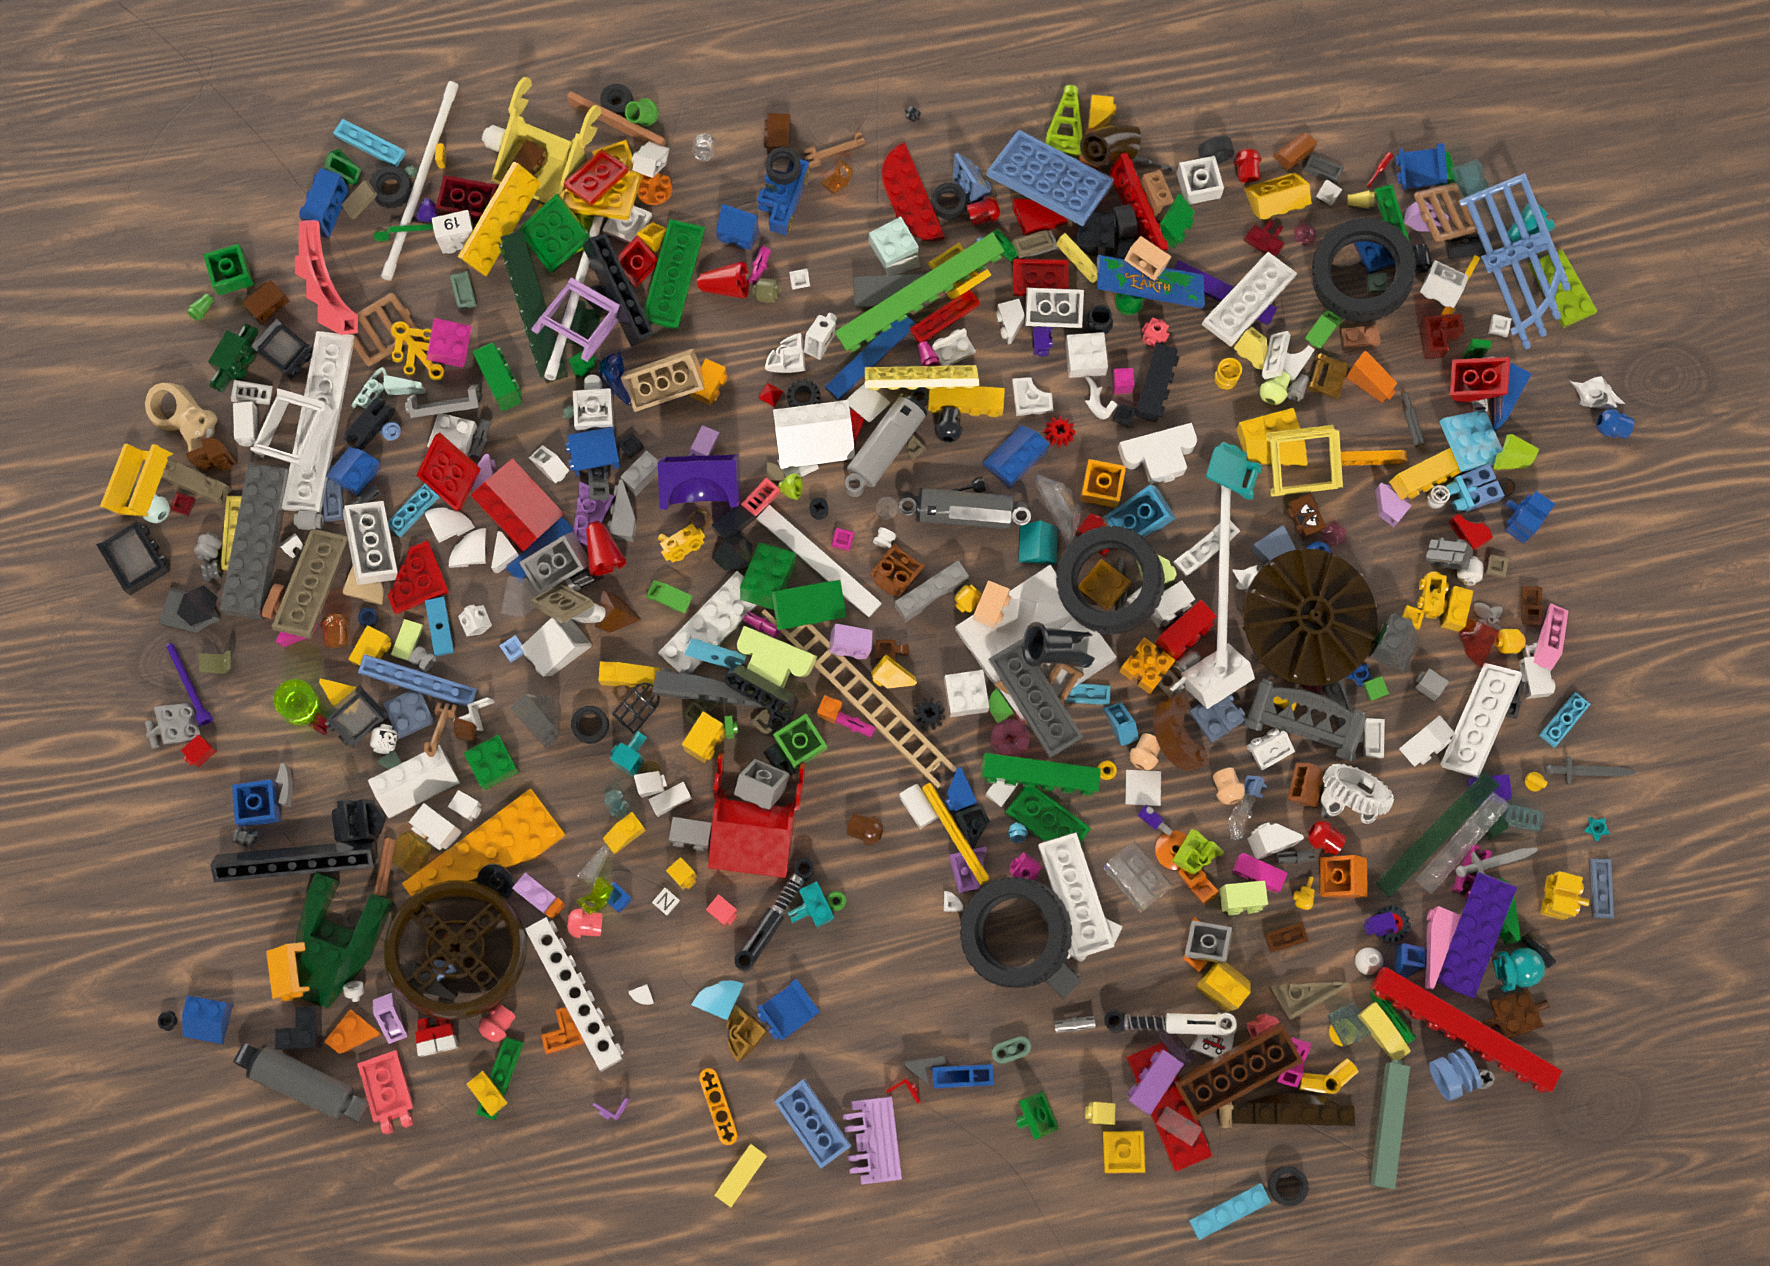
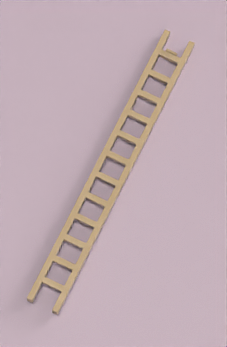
[762,609,957,789]

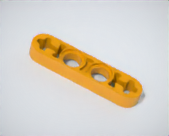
[1341,450,1407,466]
[699,1068,738,1145]

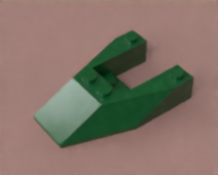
[295,873,394,1008]

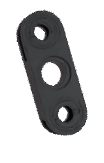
[344,397,395,450]

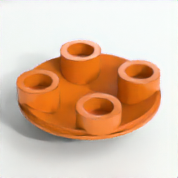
[637,173,672,205]

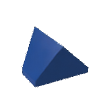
[1395,943,1427,978]

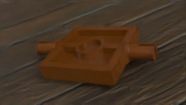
[1483,989,1550,1039]

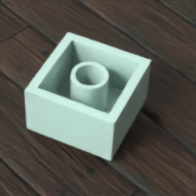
[869,217,919,271]

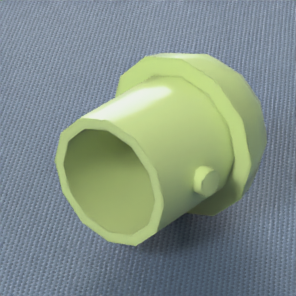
[1259,371,1290,405]

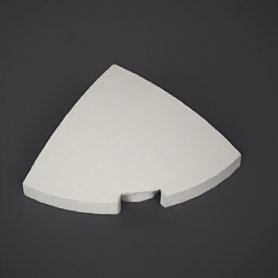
[765,333,805,373]
[424,508,475,543]
[449,528,487,568]

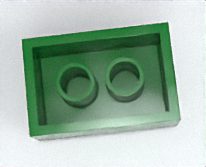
[472,342,523,412]
[740,542,796,610]

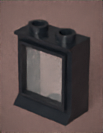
[252,319,313,379]
[324,685,389,747]

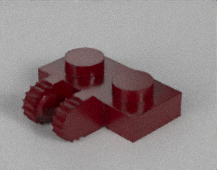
[1243,219,1285,257]

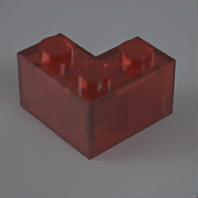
[1419,313,1464,360]

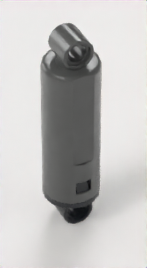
[898,488,1031,529]
[233,1043,369,1123]

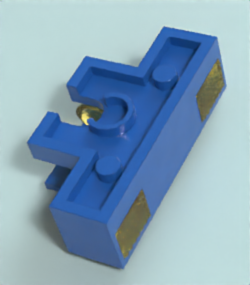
[757,160,810,236]

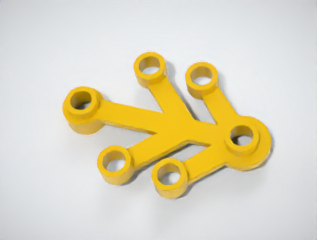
[391,321,444,381]

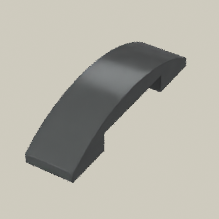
[588,465,609,500]

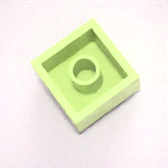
[1219,881,1268,916]

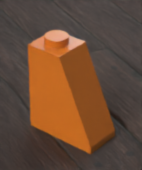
[1346,351,1397,403]

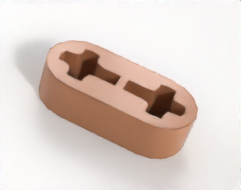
[262,583,286,620]

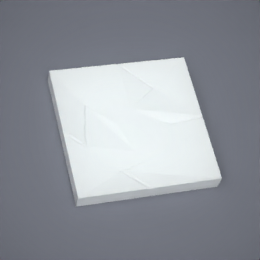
[955,565,1116,723]

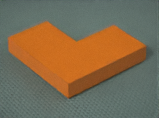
[541,1007,585,1055]

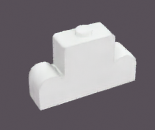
[1118,423,1197,484]

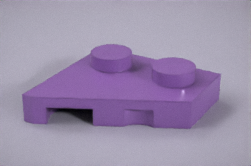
[949,847,987,894]

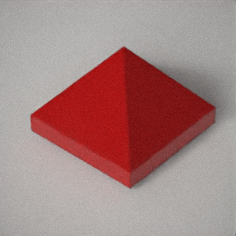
[758,383,784,407]

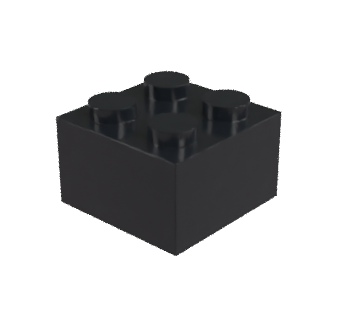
[1075,213,1115,257]

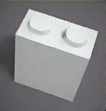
[521,618,592,677]

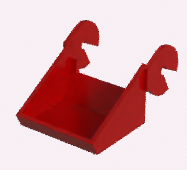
[708,753,806,879]

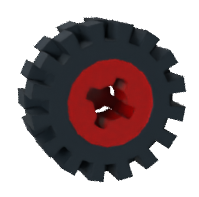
[1374,905,1411,943]

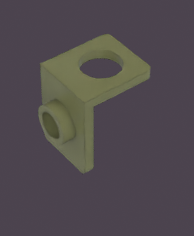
[198,650,231,674]

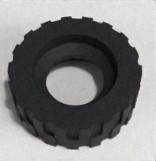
[369,166,412,209]

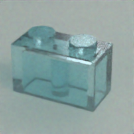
[1451,159,1489,198]

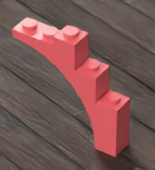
[295,220,358,335]

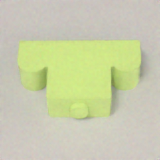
[737,626,818,689]

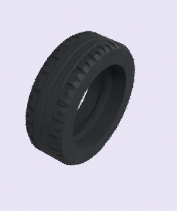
[1312,217,1416,322]
[1056,526,1165,634]
[960,877,1073,988]

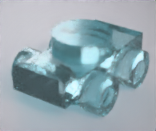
[603,789,629,818]

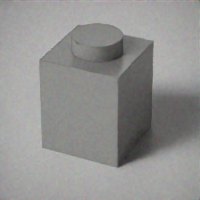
[1415,668,1449,701]

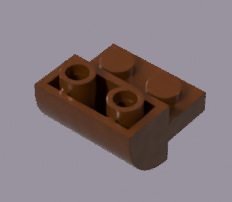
[186,438,238,472]

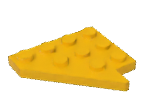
[560,157,642,221]

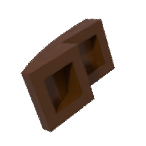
[1521,586,1543,625]
[454,717,478,745]

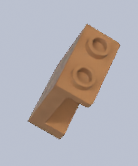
[1140,170,1174,223]

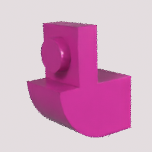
[1277,1037,1311,1088]

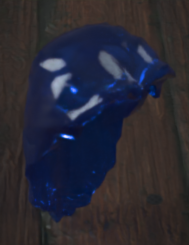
[599,351,632,405]

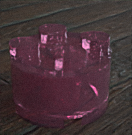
[990,719,1030,758]

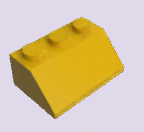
[1244,173,1311,219]

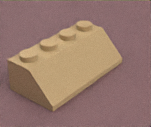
[621,349,704,412]

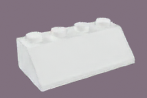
[368,745,460,818]

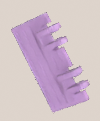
[843,1097,902,1185]

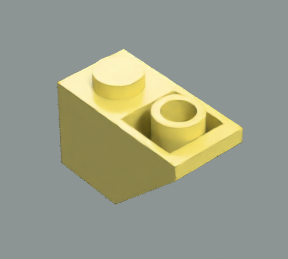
[1234,327,1268,370]
[1085,1102,1115,1125]

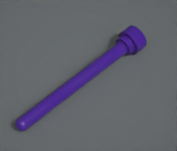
[166,643,213,726]

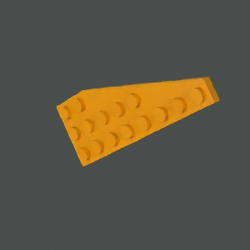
[402,788,566,896]

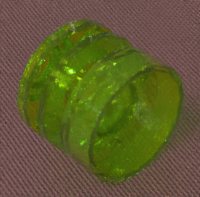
[273,679,321,726]

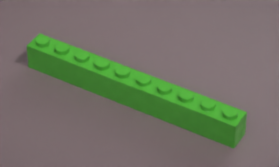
[835,232,1004,352]

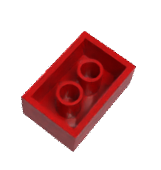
[1155,600,1217,660]

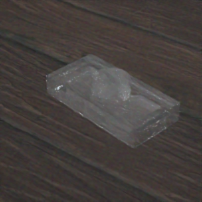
[1156,1106,1202,1146]

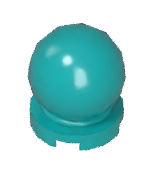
[1493,948,1545,992]

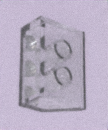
[1103,841,1173,912]

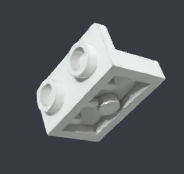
[932,328,975,366]
[1246,728,1295,770]

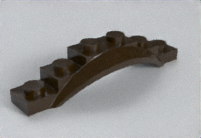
[1232,1094,1355,1126]

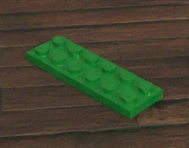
[644,219,705,330]

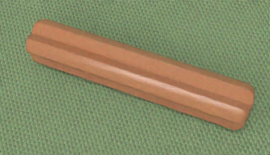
[374,838,395,897]

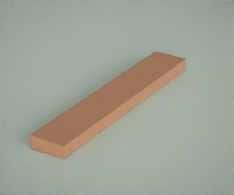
[567,91,666,147]

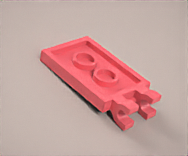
[357,1050,414,1135]

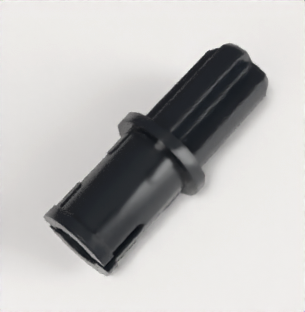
[1521,931,1556,968]

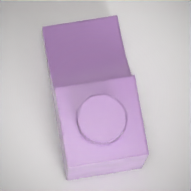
[373,993,408,1044]

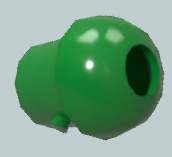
[1115,293,1144,316]

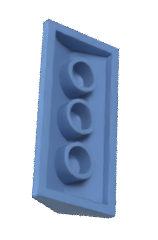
[774,1079,851,1169]

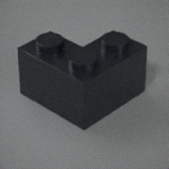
[275,1006,322,1050]

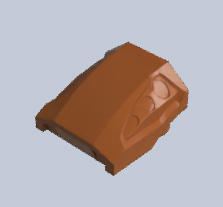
[870,544,925,597]

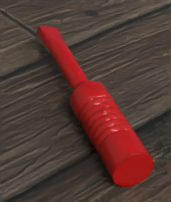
[1366,152,1393,189]

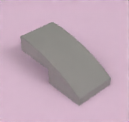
[276,763,293,807]

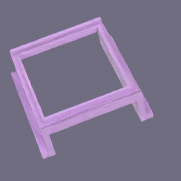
[531,278,620,362]

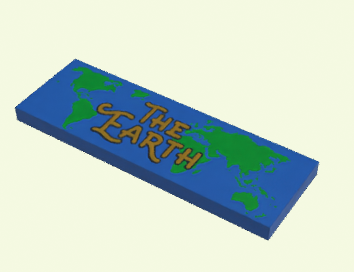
[1097,255,1205,308]

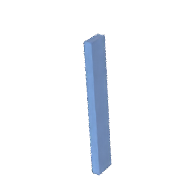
[358,654,477,707]

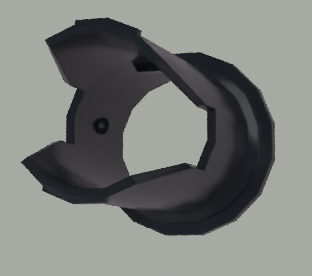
[1022,622,1095,668]

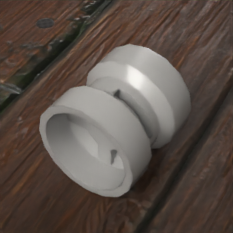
[409,646,436,672]

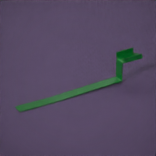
[373,224,434,242]

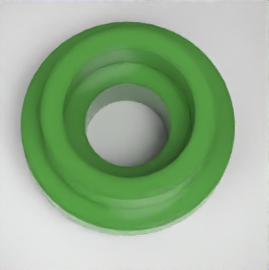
[827,891,846,911]

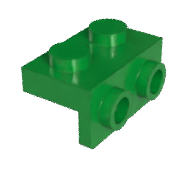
[568,345,596,379]

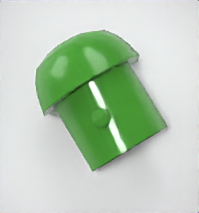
[625,98,659,127]

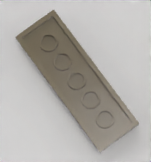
[272,529,349,639]

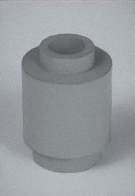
[294,510,324,530]
[1173,650,1202,677]

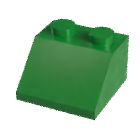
[1160,194,1195,249]

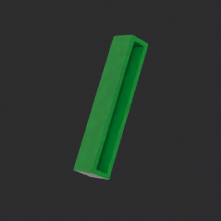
[980,753,1101,796]

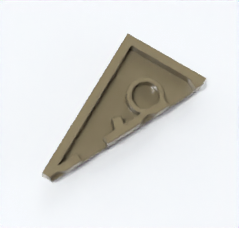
[1269,982,1349,1021]

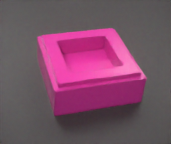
[831,528,854,551]

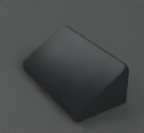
[1445,234,1485,259]

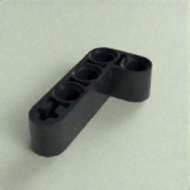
[724,665,798,732]

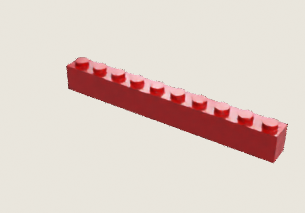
[1370,967,1562,1094]

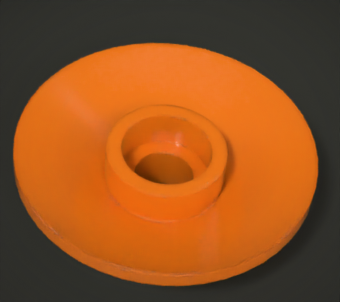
[1155,831,1187,870]

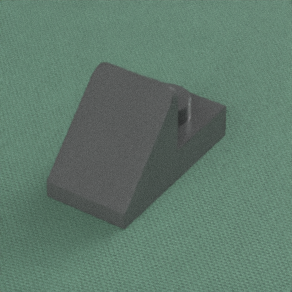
[904,1056,945,1084]

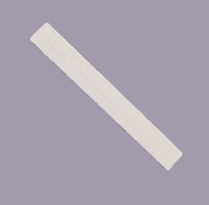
[757,505,881,618]

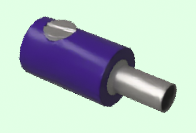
[1137,805,1173,836]

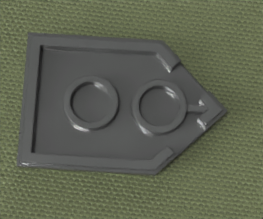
[159,588,221,633]

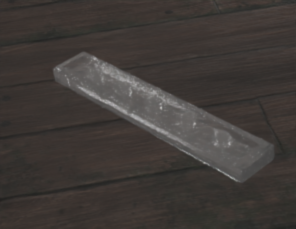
[1415,792,1510,894]

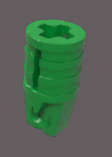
[993,229,1018,262]

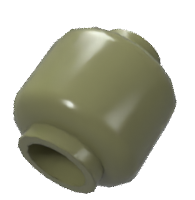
[752,278,781,303]

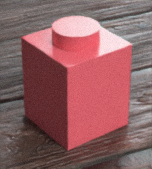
[706,894,738,926]

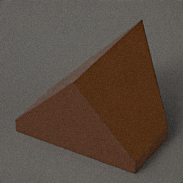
[595,590,641,633]

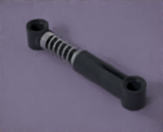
[734,858,814,972]

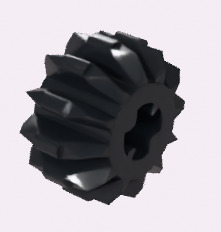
[913,698,946,731]

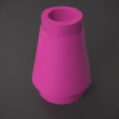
[918,341,939,366]

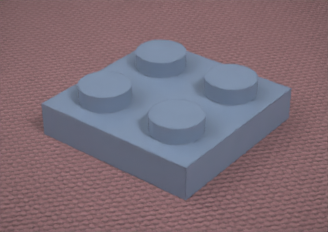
[383,690,435,739]

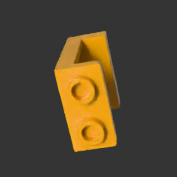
[266,942,310,1001]

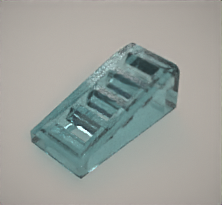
[1501,804,1543,832]

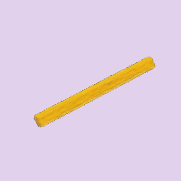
[922,783,989,885]

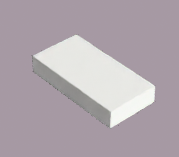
[1363,718,1385,758]

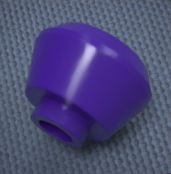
[416,198,438,222]

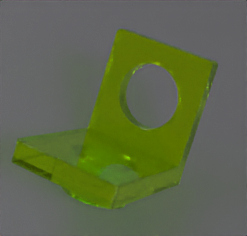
[576,876,614,914]

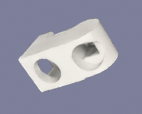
[571,603,606,623]

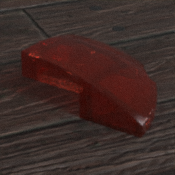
[1460,618,1500,667]

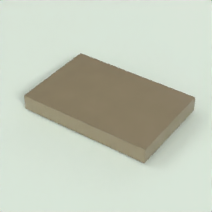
[530,583,594,623]

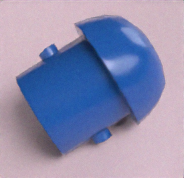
[1596,409,1634,439]

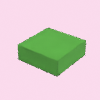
[1363,676,1389,701]

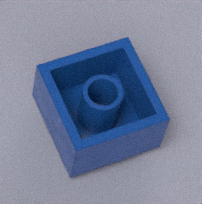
[232,779,281,827]

